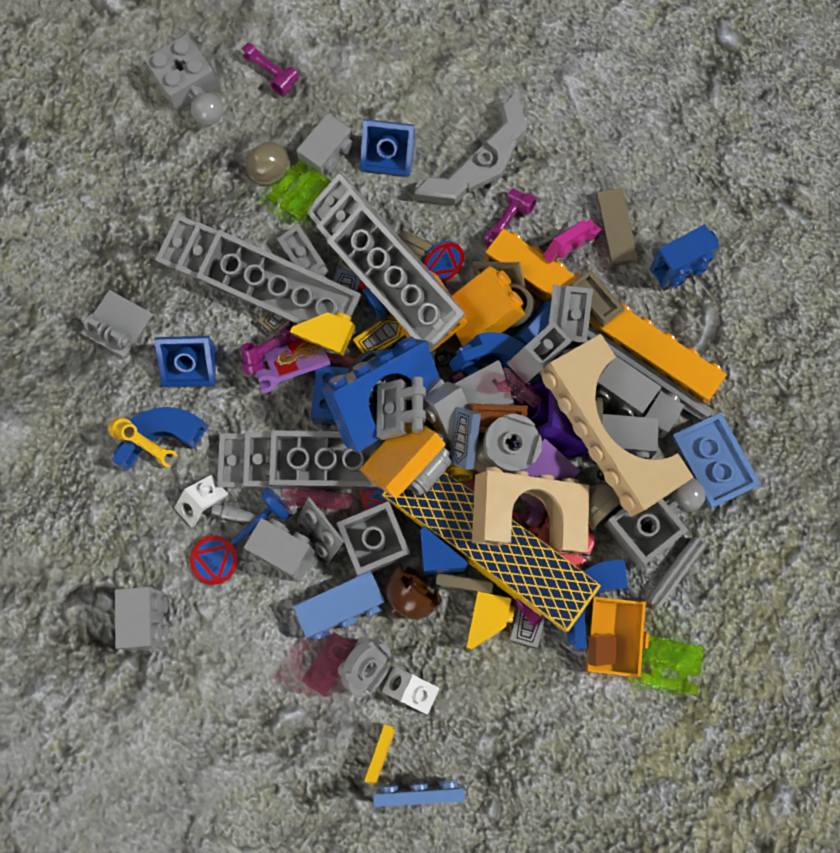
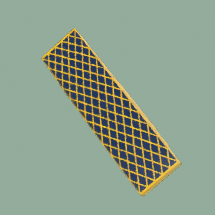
[381,472,601,633]

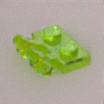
[267,160,332,223]
[639,635,704,696]

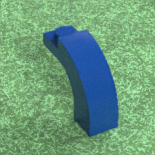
[449,332,543,393]
[112,407,209,471]
[566,560,628,651]

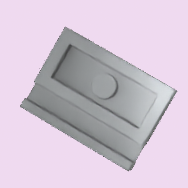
[548,284,593,344]

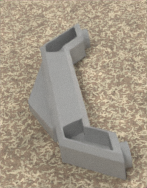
[414,92,527,205]

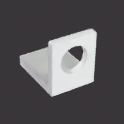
[175,475,228,527]
[382,666,439,714]

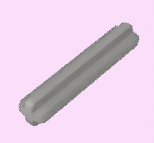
[647,536,705,609]

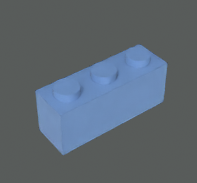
[293,571,386,642]

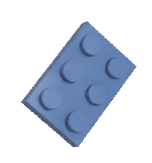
[671,412,761,509]
[373,780,465,807]

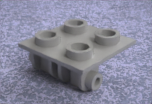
[81,290,153,358]
[296,497,347,563]

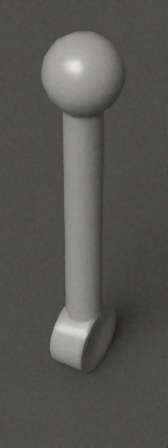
[531,221,577,248]

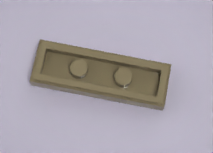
[596,188,638,266]

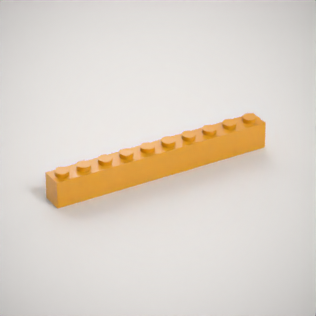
[484,228,727,405]

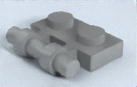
[377,377,426,440]

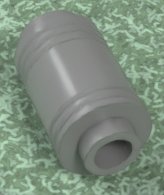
[408,447,452,496]

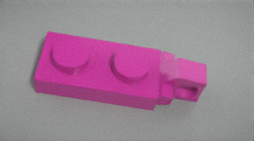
[543,218,601,263]

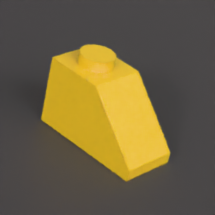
[290,311,355,356]
[466,591,515,650]

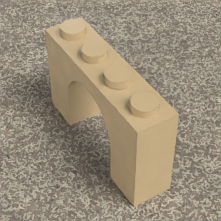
[472,467,589,555]

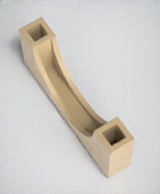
[539,334,694,516]

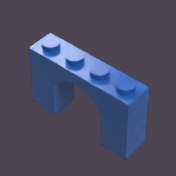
[321,337,440,452]

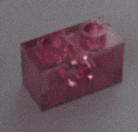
[301,632,355,697]

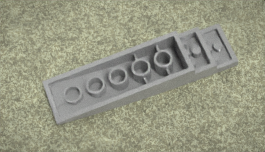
[306,173,466,351]
[155,214,361,325]
[217,430,387,489]

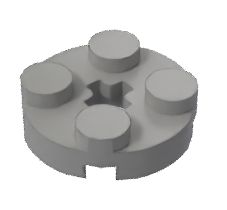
[483,414,542,472]
[338,637,391,696]

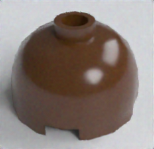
[385,564,442,620]

